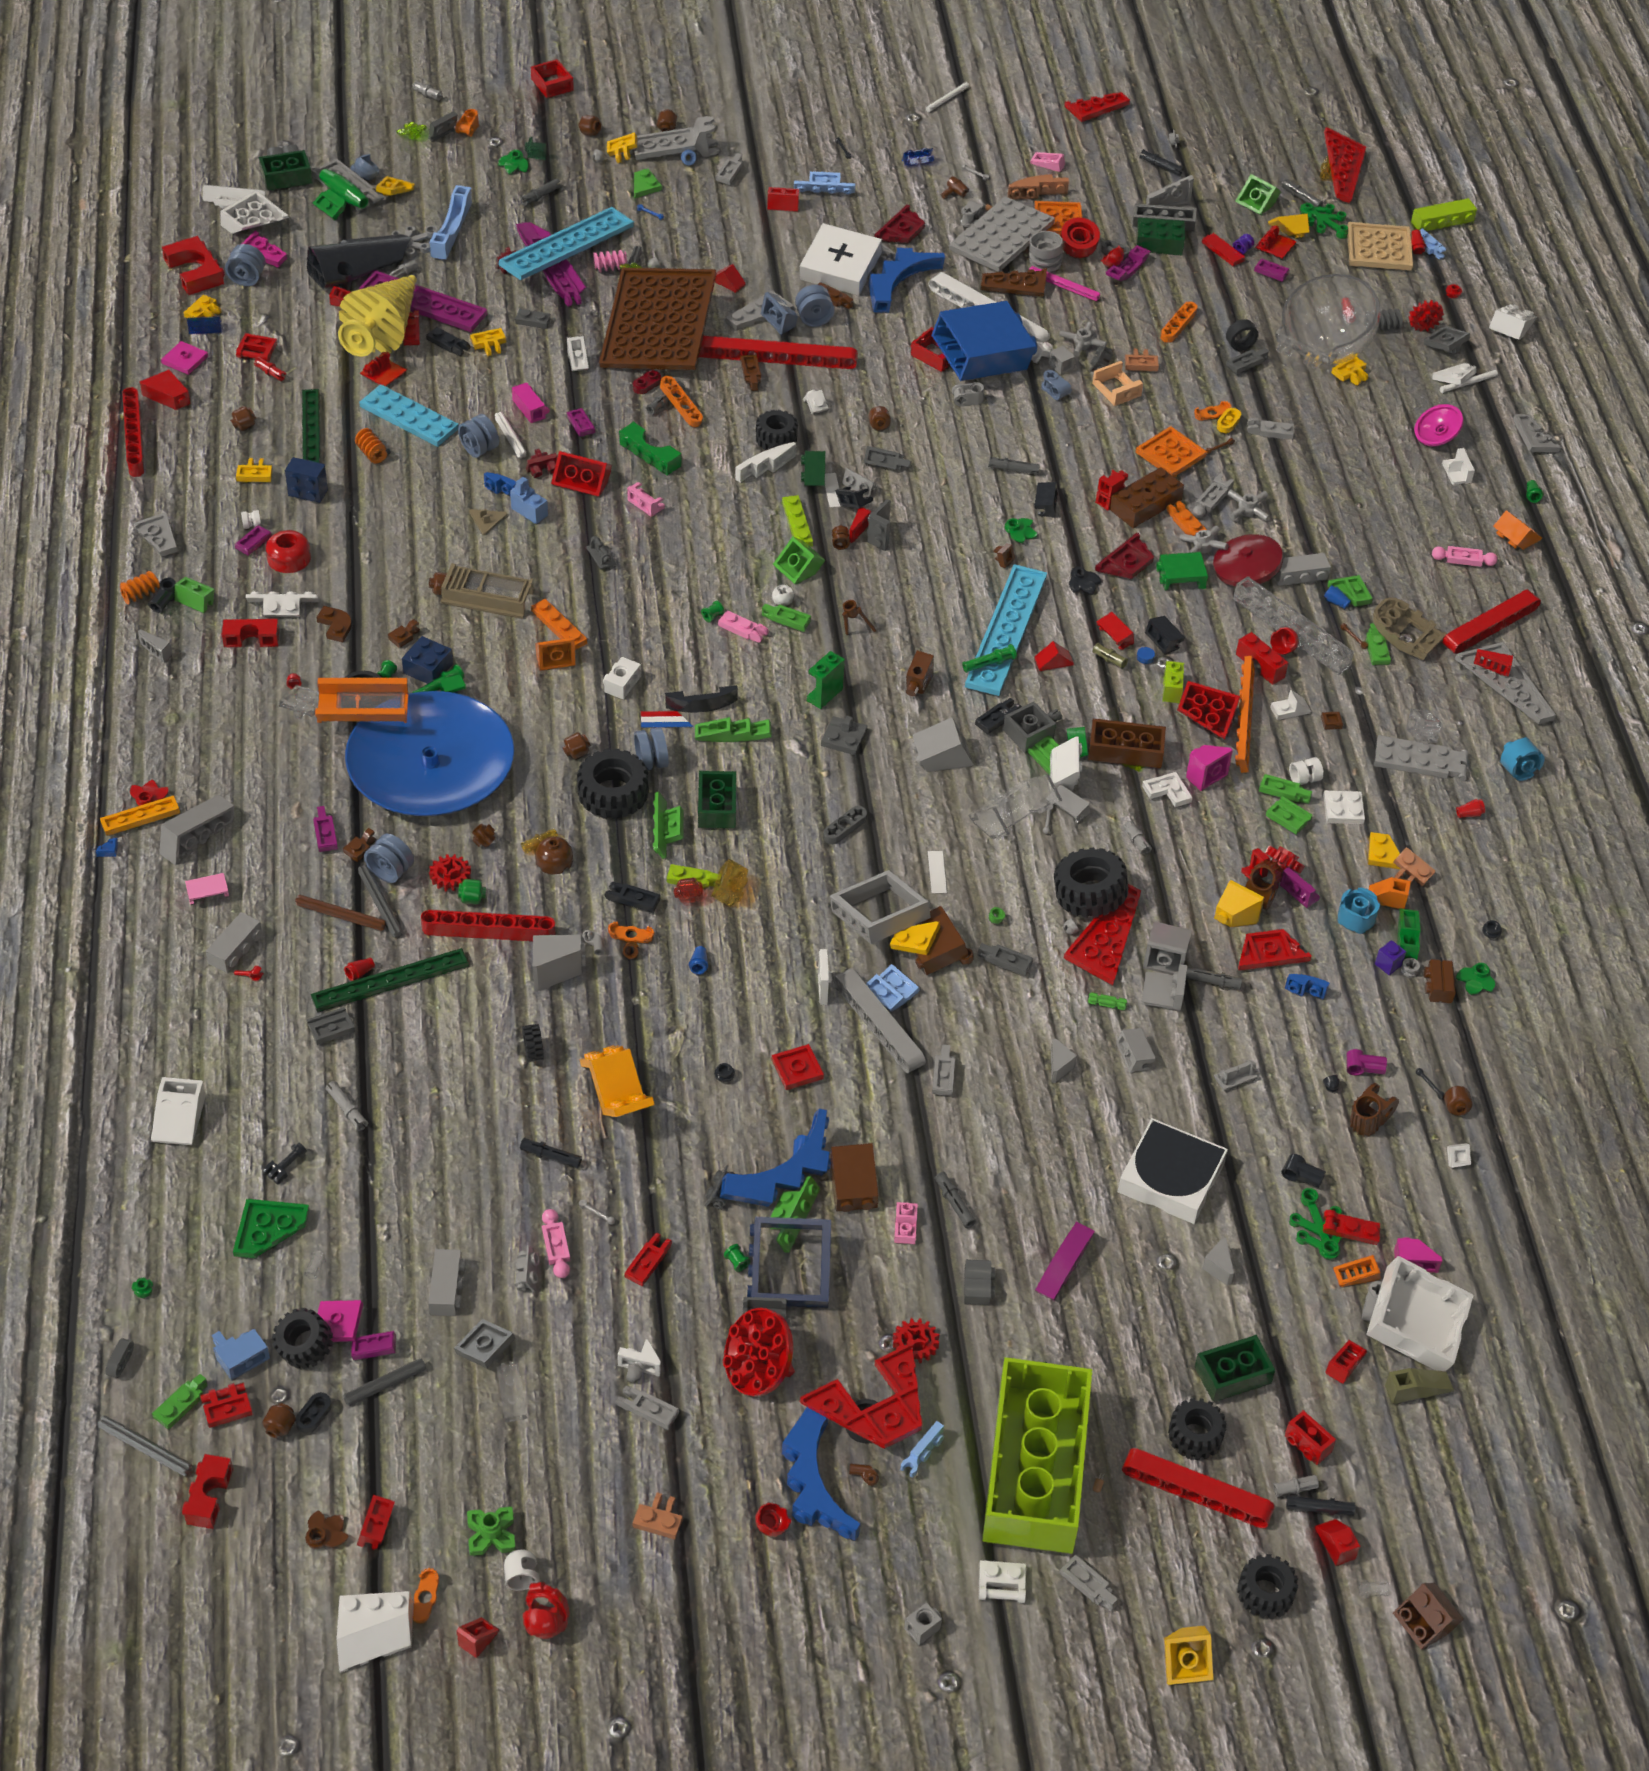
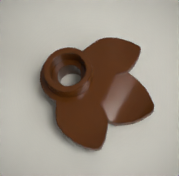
[305,1510,349,1549]

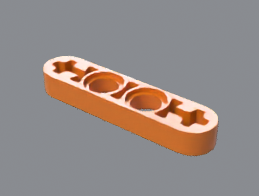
[1161,302,1198,343]
[660,376,703,427]

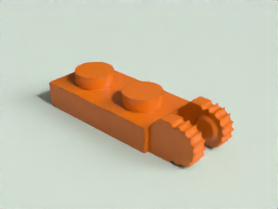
[1166,501,1207,536]

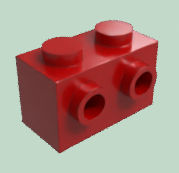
[1285,1410,1336,1465]

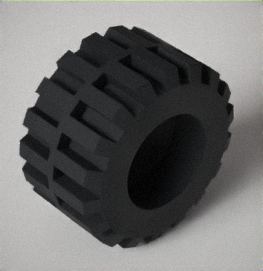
[756,410,798,450]
[272,1308,333,1369]
[1168,1398,1227,1460]
[1237,1554,1298,1619]

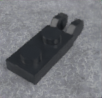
[426,327,470,356]
[975,698,1022,734]
[604,881,661,913]

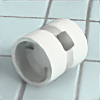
[1289,757,1323,785]

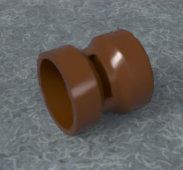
[832,526,850,550]

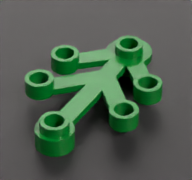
[1300,203,1348,239]
[1289,1188,1343,1260]

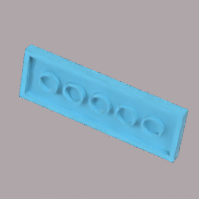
[359,385,459,447]

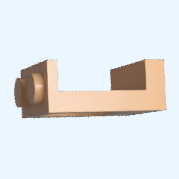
[1092,361,1143,406]

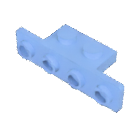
[794,171,856,194]

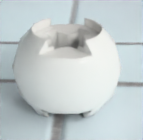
[772,585,794,606]

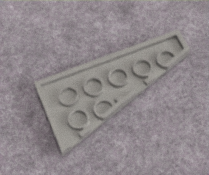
[1455,642,1556,724]

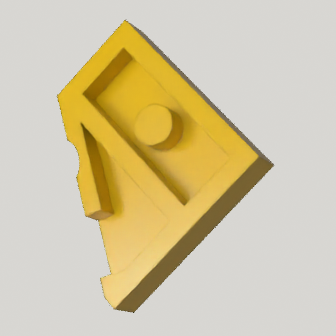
[376,176,415,196]
[1368,832,1400,869]
[890,921,940,955]

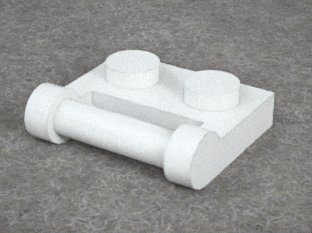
[979,1560,1026,1603]

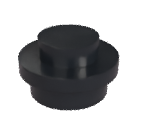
[1482,920,1502,939]
[714,1063,735,1082]

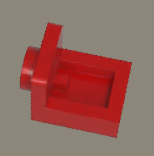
[1241,848,1270,879]

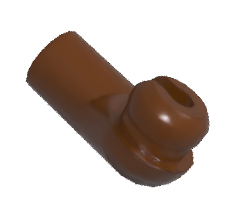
[849,1463,879,1486]

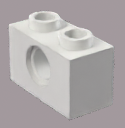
[603,657,641,700]

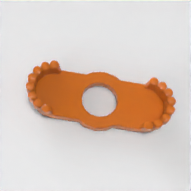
[1194,401,1231,421]
[608,921,654,943]
[412,1568,439,1623]

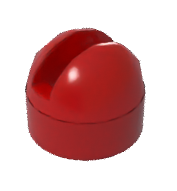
[286,673,301,689]

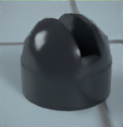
[1323,1075,1340,1092]

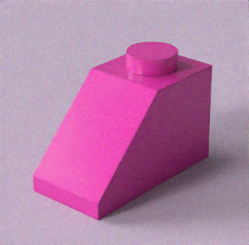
[1394,1237,1442,1273]

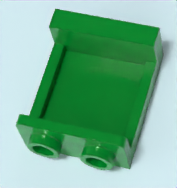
[1156,552,1208,591]
[806,651,845,709]

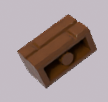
[1424,959,1455,1003]

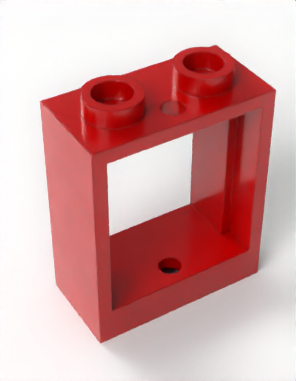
[531,59,574,98]
[911,327,950,372]

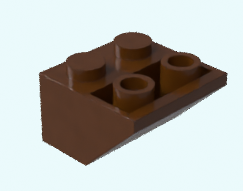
[1393,1583,1464,1650]

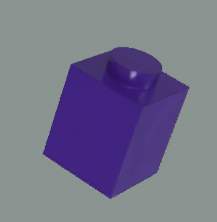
[1375,940,1406,976]

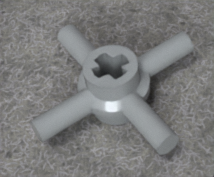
[1059,322,1107,356]
[1228,489,1270,521]
[1180,526,1228,553]

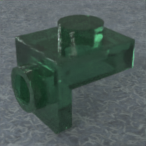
[525,137,547,160]

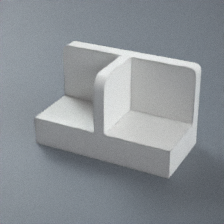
[1442,448,1475,485]

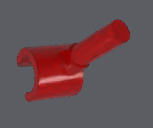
[234,965,264,981]

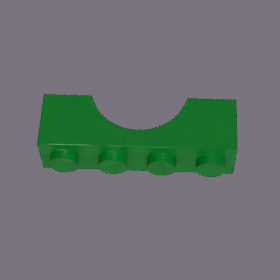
[619,422,682,476]

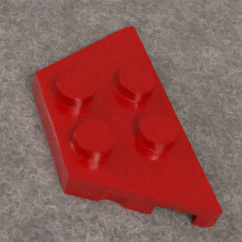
[1238,929,1312,971]

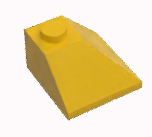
[1268,214,1309,238]
[1214,880,1264,927]
[1164,1626,1213,1685]

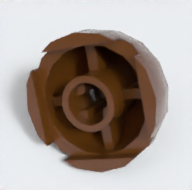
[535,836,573,874]

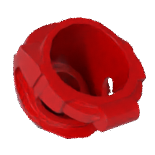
[522,1582,570,1639]

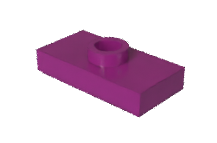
[1254,258,1290,282]
[567,408,595,437]
[235,525,272,556]
[351,1331,396,1360]

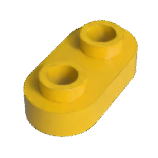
[1217,408,1241,433]

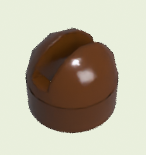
[623,942,639,959]
[959,948,974,965]

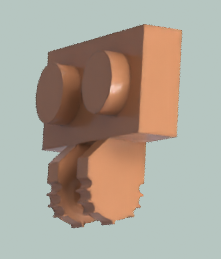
[1125,348,1159,371]
[1393,847,1436,886]
[632,1492,683,1540]

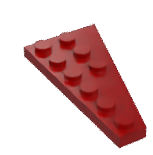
[1324,127,1366,203]
[1064,884,1141,985]

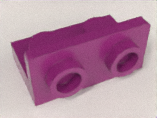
[1280,867,1320,908]

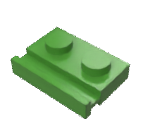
[1028,735,1059,775]
[1266,796,1313,834]

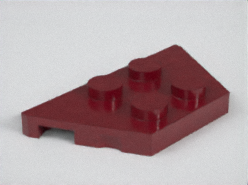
[874,204,925,243]
[1095,533,1154,579]

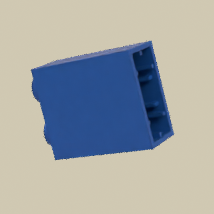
[932,301,1037,381]

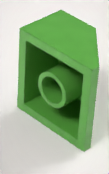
[1235,174,1281,215]
[773,536,825,584]

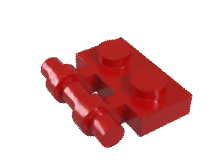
[200,1382,253,1428]

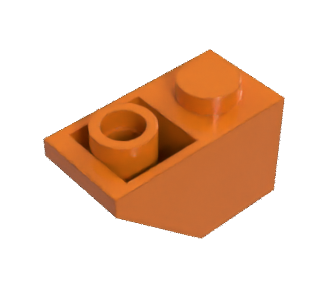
[1369,877,1411,909]

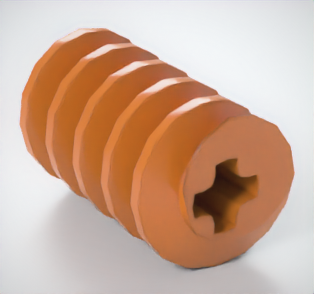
[355,428,387,464]
[120,571,160,605]

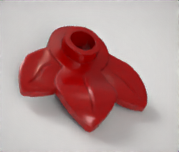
[130,779,169,806]

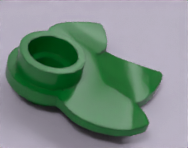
[498,150,528,175]
[1004,518,1038,543]
[1456,963,1495,995]

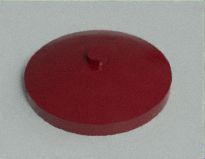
[1213,534,1283,587]

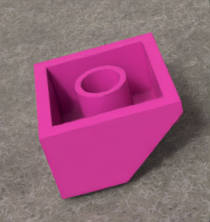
[1186,745,1233,791]

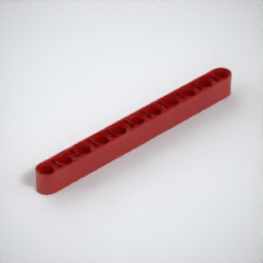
[699,335,858,369]

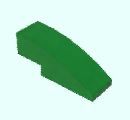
[1397,908,1421,960]

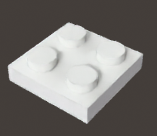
[1323,790,1365,824]

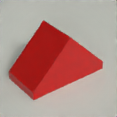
[715,264,746,293]
[1034,641,1074,671]
[457,1617,499,1658]

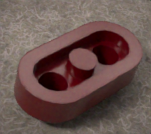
[633,370,661,394]

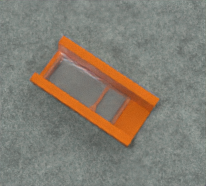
[315,678,409,723]

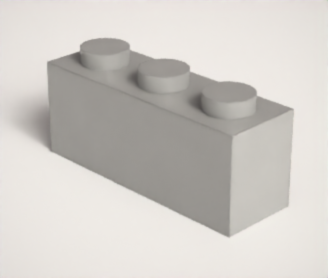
[1274,553,1331,586]
[205,912,262,973]
[428,1249,465,1316]

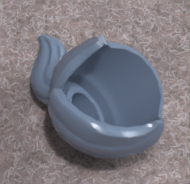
[350,154,380,181]

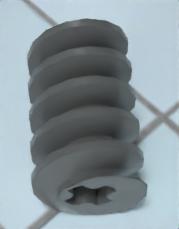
[1367,308,1403,331]

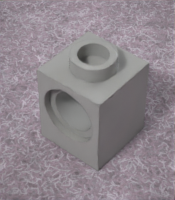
[1049,346,1075,375]
[904,1602,942,1645]

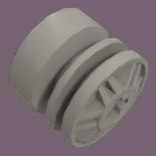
[1029,231,1062,273]

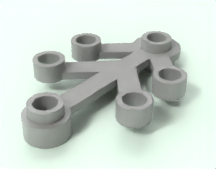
[392,225,438,258]

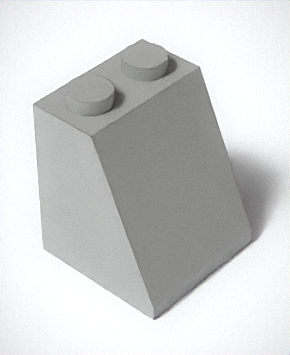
[912,717,973,772]
[1143,922,1192,975]
[533,934,586,991]

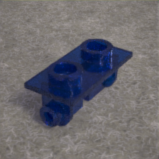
[902,148,934,167]
[187,316,222,334]

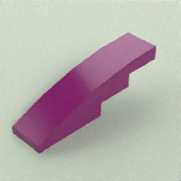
[1035,1222,1095,1301]

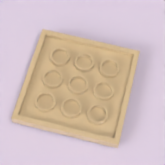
[1347,222,1413,270]

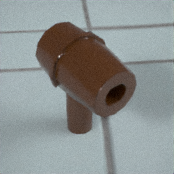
[941,176,969,199]

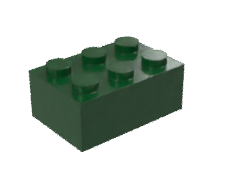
[259,150,313,191]
[1136,218,1185,256]
[698,771,736,828]
[1194,1335,1276,1402]

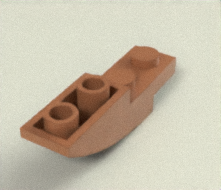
[1008,174,1069,199]

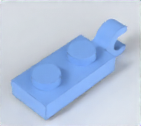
[1411,229,1446,259]
[900,1421,944,1478]

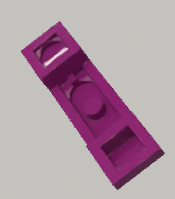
[1105,245,1150,281]

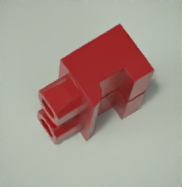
[1095,470,1128,511]

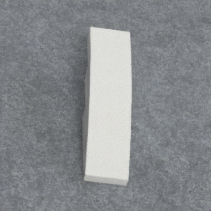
[735,442,796,483]

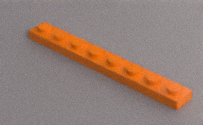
[1235,656,1255,773]

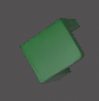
[439,674,466,693]

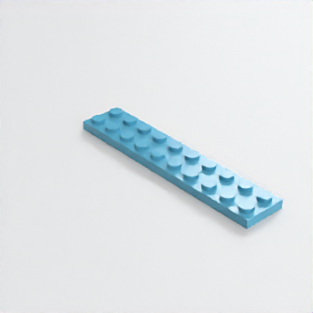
[499,207,634,280]
[965,564,1047,696]

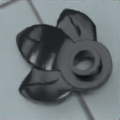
[1069,566,1102,595]

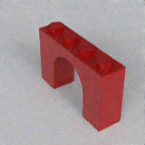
[162,236,225,295]

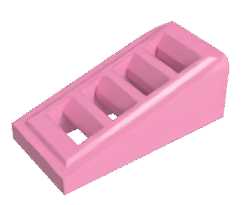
[1030,152,1065,172]

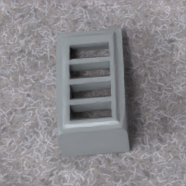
[138,630,172,663]

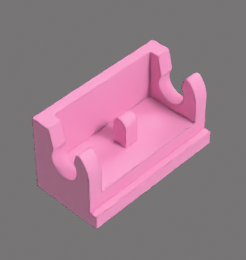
[627,482,665,517]
[185,873,229,905]

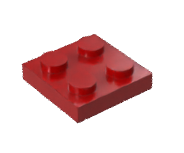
[771,1044,824,1090]

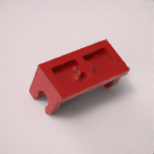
[767,187,799,211]
[1096,612,1134,650]
[357,1495,395,1549]

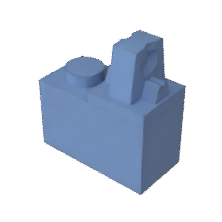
[510,477,548,524]
[212,1329,270,1381]

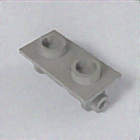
[842,468,878,497]
[1213,1060,1258,1091]
[515,1245,539,1293]

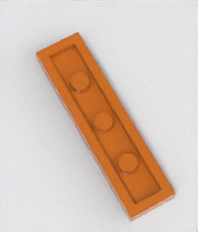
[531,599,587,650]

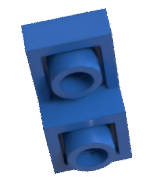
[484,472,516,496]
[1285,974,1330,1000]

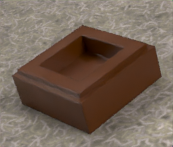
[1321,712,1343,730]

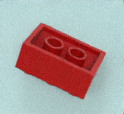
[551,451,612,497]

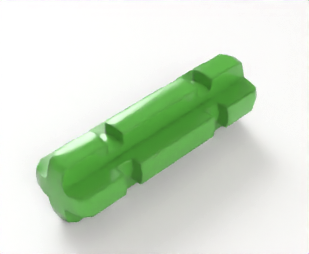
[1088,992,1127,1010]

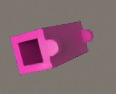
[512,382,550,423]

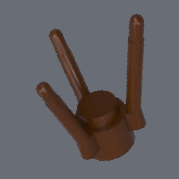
[842,600,876,635]

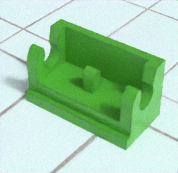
[175,577,215,613]

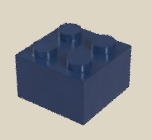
[285,457,328,503]
[402,636,453,684]

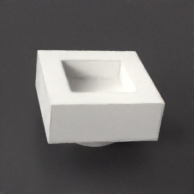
[1447,1143,1471,1167]

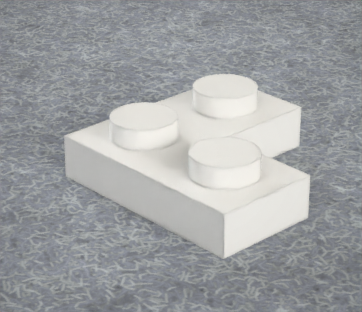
[1142,772,1192,807]

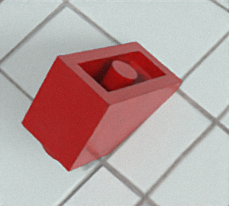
[1315,1519,1360,1566]

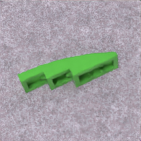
[695,717,772,742]

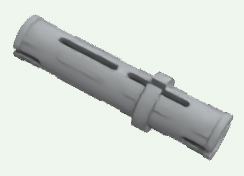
[326,1081,368,1131]

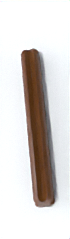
[295,894,386,931]

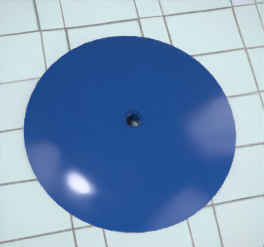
[345,691,514,816]

